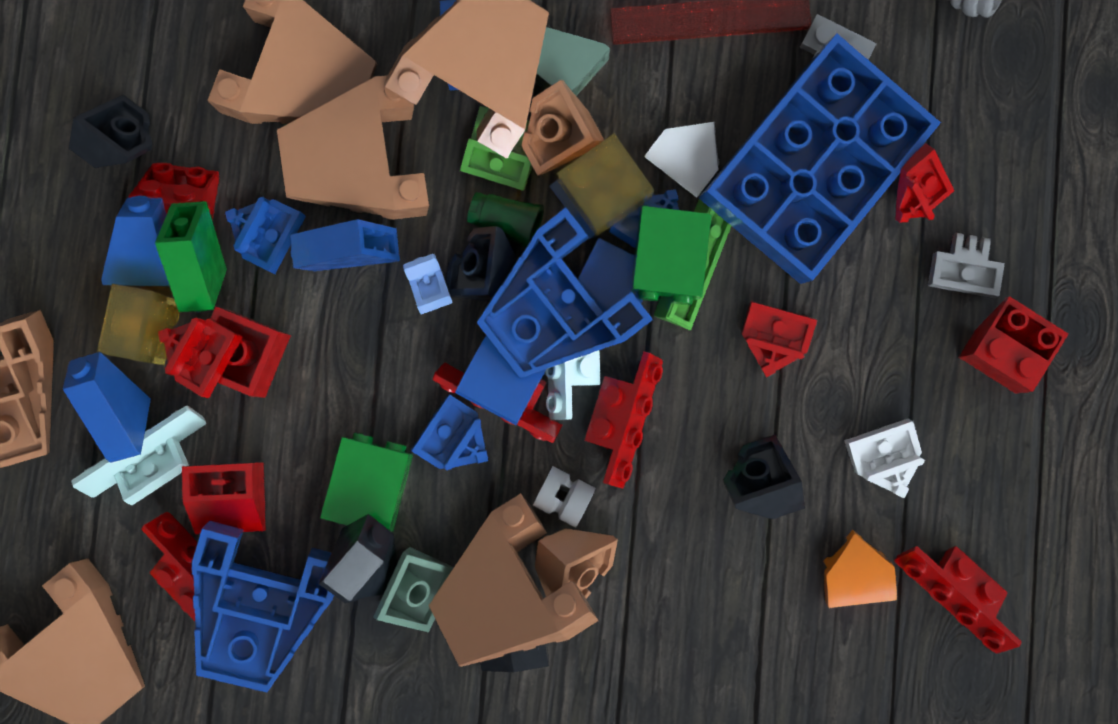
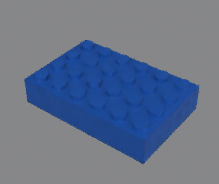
[699,33,941,284]

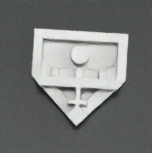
[644,122,719,197]
[844,418,925,498]

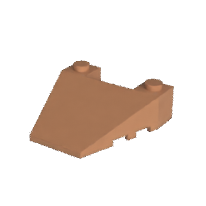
[208,0,377,124]
[385,0,549,158]
[277,76,429,220]
[0,310,54,468]
[428,493,599,667]
[0,559,145,724]

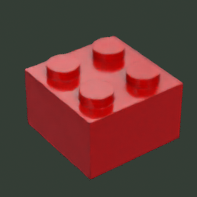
[210,306,291,398]

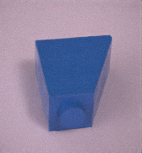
[101,196,170,286]
[290,219,400,271]
[63,352,151,463]

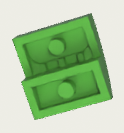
[460,106,532,191]

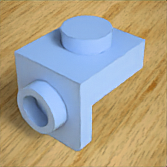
[403,254,453,314]

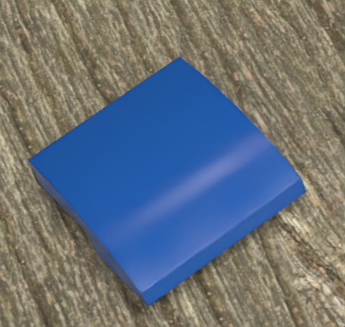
[578,238,643,312]
[455,335,547,425]

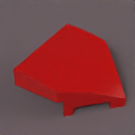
[895,143,955,223]
[741,301,817,378]
[158,317,243,398]

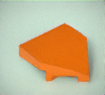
[824,530,897,608]

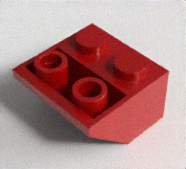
[128,162,219,221]
[959,296,1069,394]
[182,462,266,534]

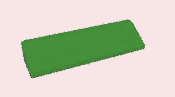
[654,199,731,331]

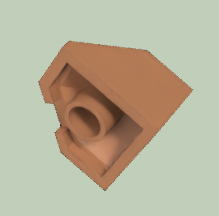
[521,80,605,176]
[535,528,618,599]

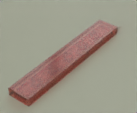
[610,0,811,45]

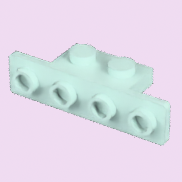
[546,350,600,420]
[71,406,206,505]

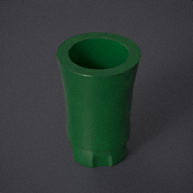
[467,192,544,248]

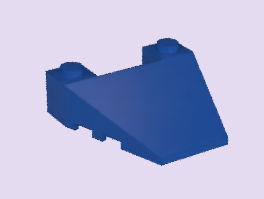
[477,208,653,378]
[192,520,334,692]

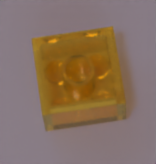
[557,134,654,237]
[97,284,180,366]

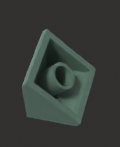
[373,547,454,632]

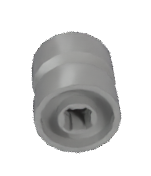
[533,466,596,528]

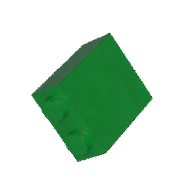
[155,201,227,312]
[630,206,712,305]
[320,432,414,533]

